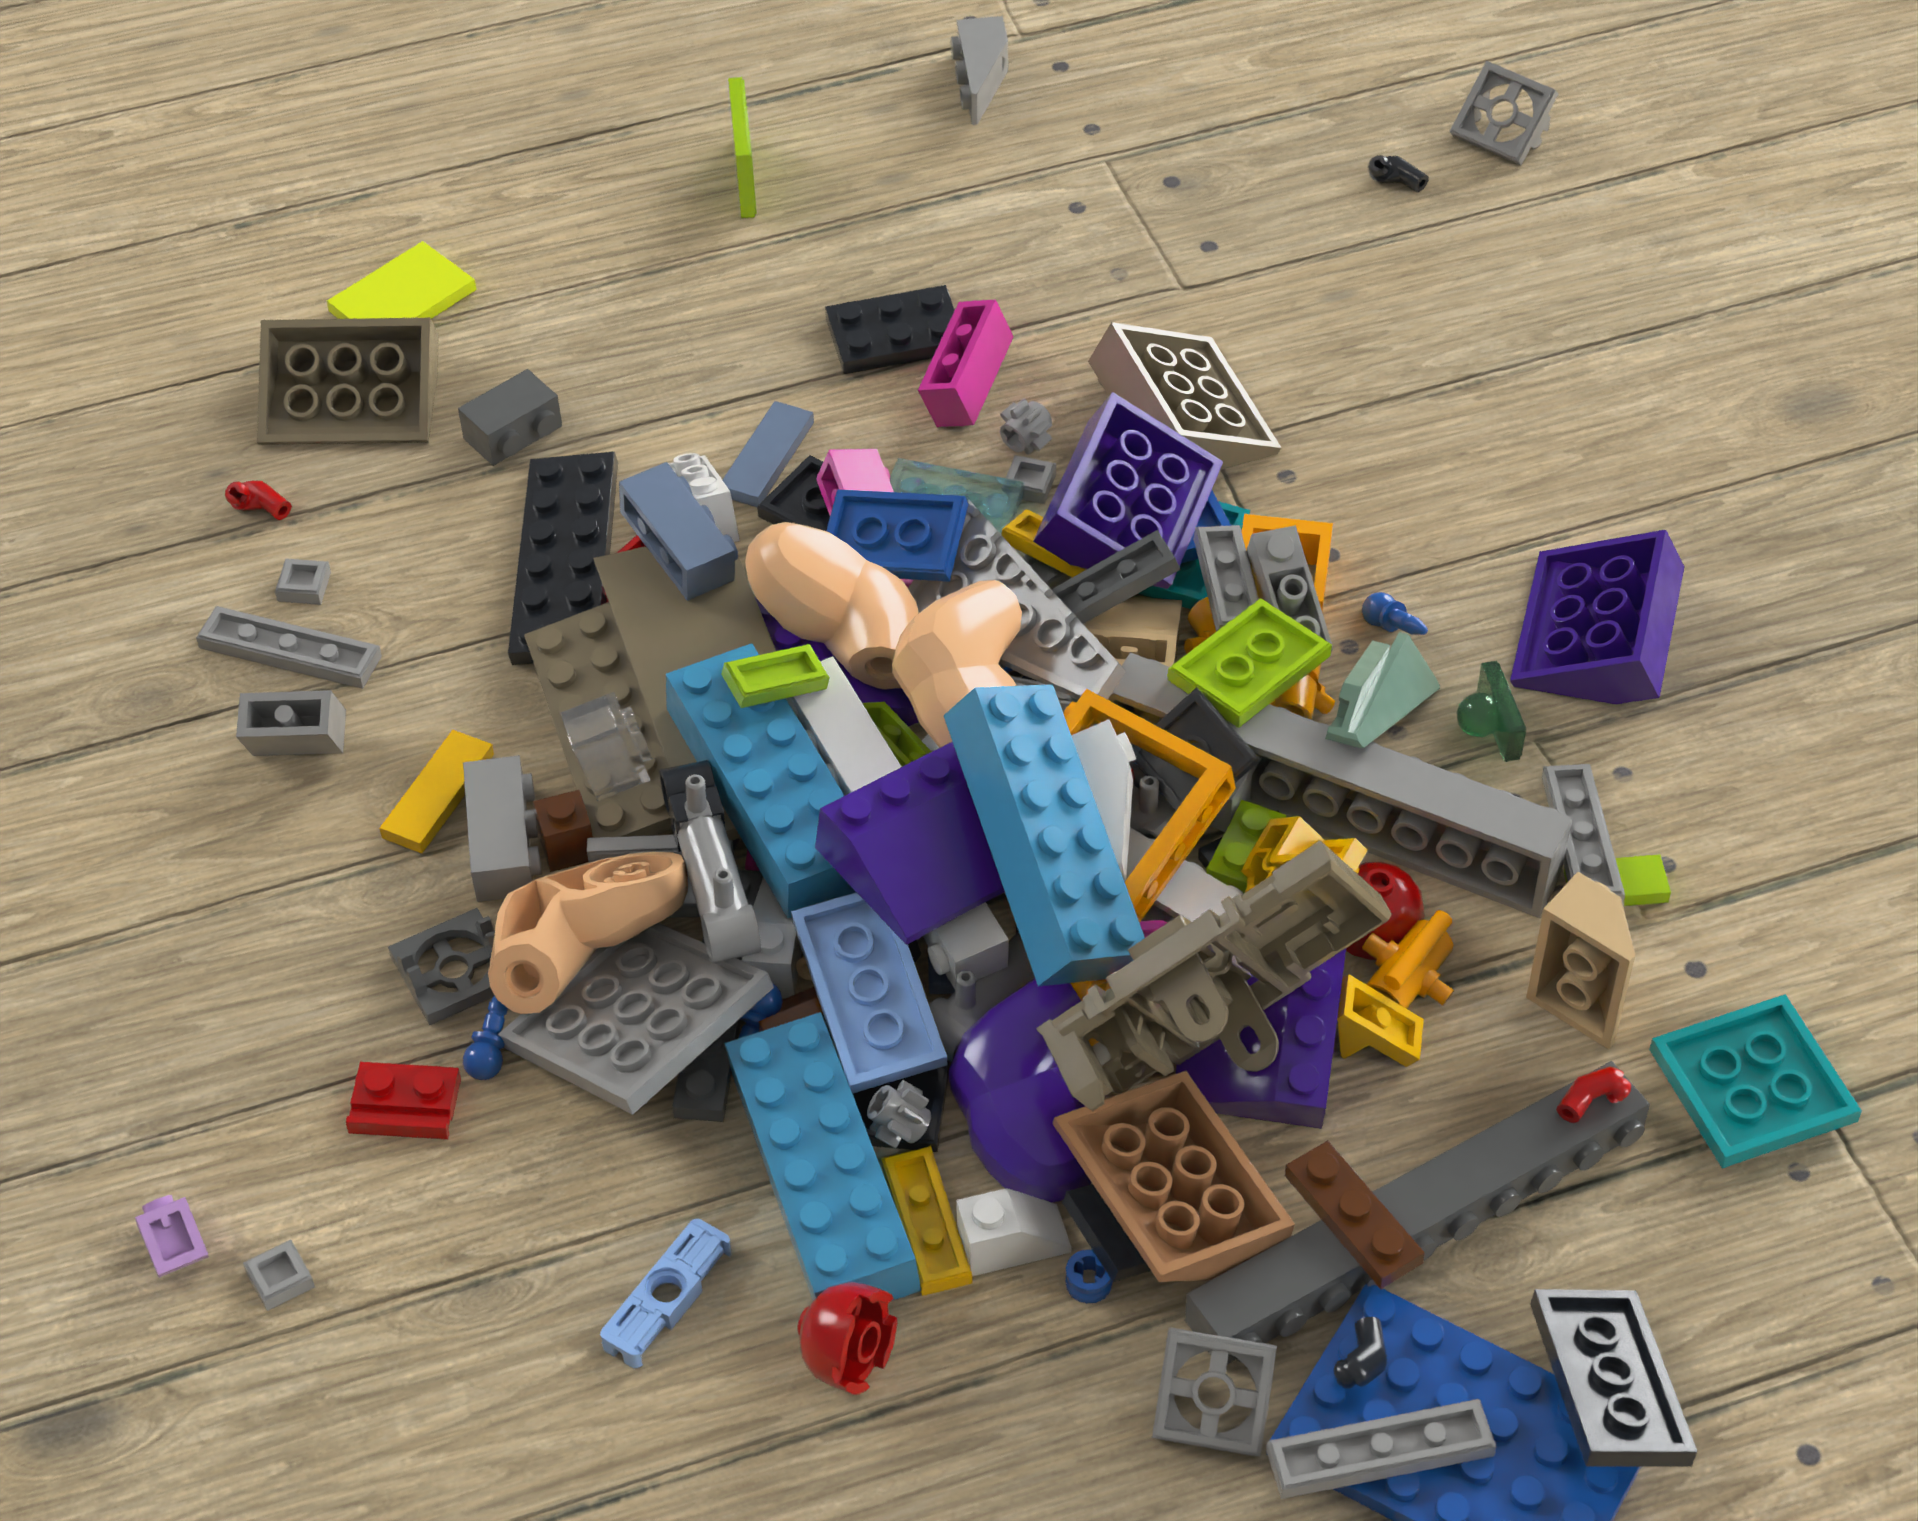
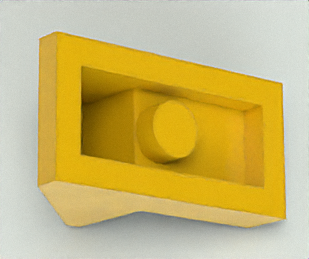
[1337,974,1424,1067]

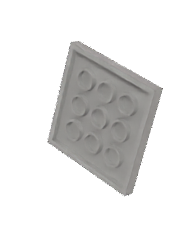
[498,923,774,1115]

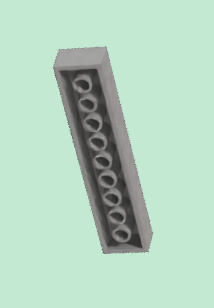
[1108,652,1573,918]

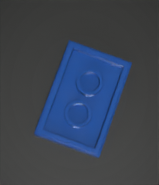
[826,489,969,582]

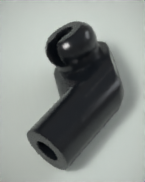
[1368,155,1429,192]
[1334,1317,1387,1389]

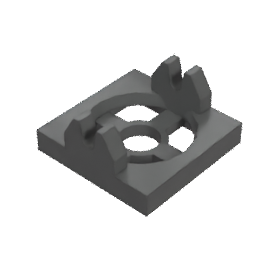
[388,908,495,1025]

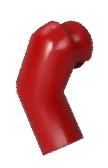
[225,481,292,520]
[1556,1066,1631,1123]

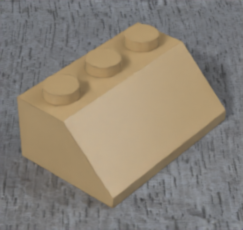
[1526,872,1635,1050]

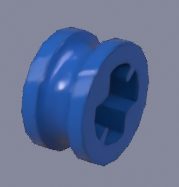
[1065,1249,1113,1304]

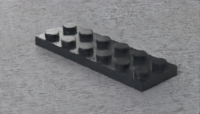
[508,451,618,665]

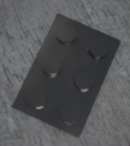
[825,285,955,374]

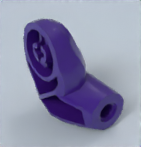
[949,979,1092,1203]

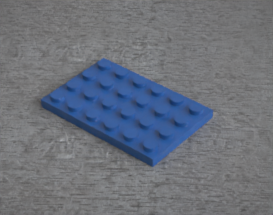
[1266,1284,1641,1521]

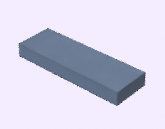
[723,401,814,507]

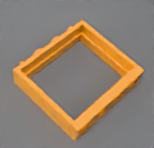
[1063,689,1236,922]

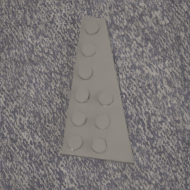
[908,500,1126,700]

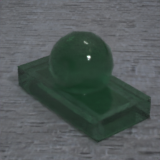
[1456,660,1527,762]

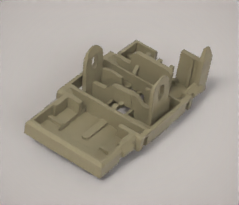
[1036,840,1392,1111]

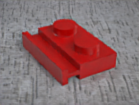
[346,1062,461,1140]

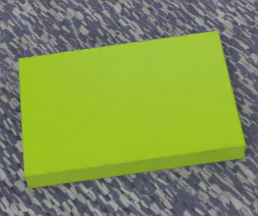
[728,77,757,218]
[1167,598,1332,728]

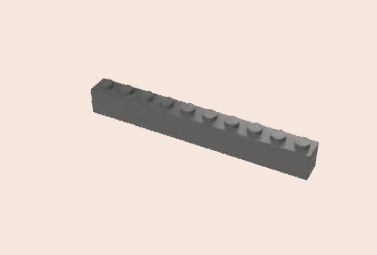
[1185,1061,1650,1365]

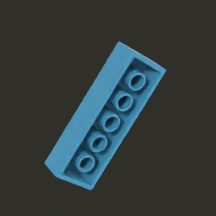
[666,643,856,919]
[943,684,1145,986]
[725,1012,921,1301]

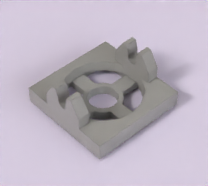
[1449,61,1558,165]
[1152,1328,1277,1457]

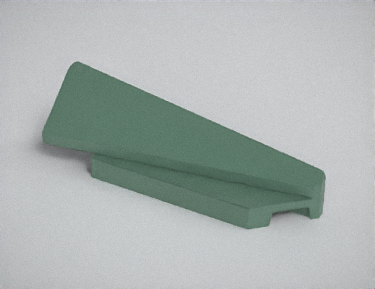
[1325,632,1440,748]

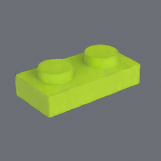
[1206,800,1286,893]

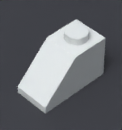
[956,1188,1071,1277]

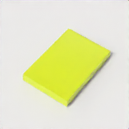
[327,241,477,319]

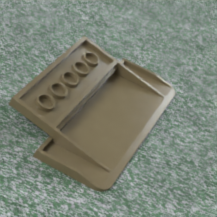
[524,547,776,840]

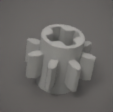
[1000,399,1052,455]
[867,1080,931,1148]

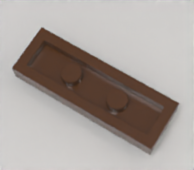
[1285,1140,1425,1289]

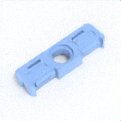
[600,1219,731,1368]

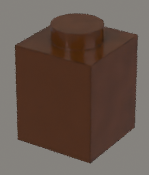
[533,789,593,872]

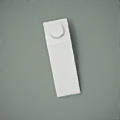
[1071,719,1136,882]
[742,877,802,998]

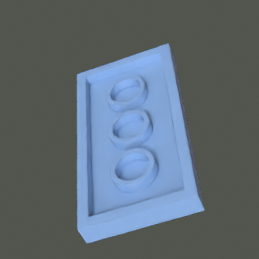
[791,892,947,1094]

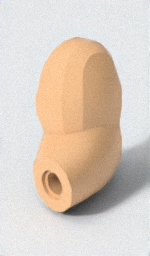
[745,522,919,689]
[892,580,1022,748]
[488,852,688,1014]

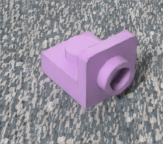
[135,1195,208,1278]

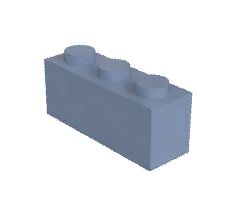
[619,462,738,601]

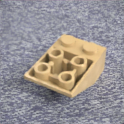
[1085,596,1182,667]

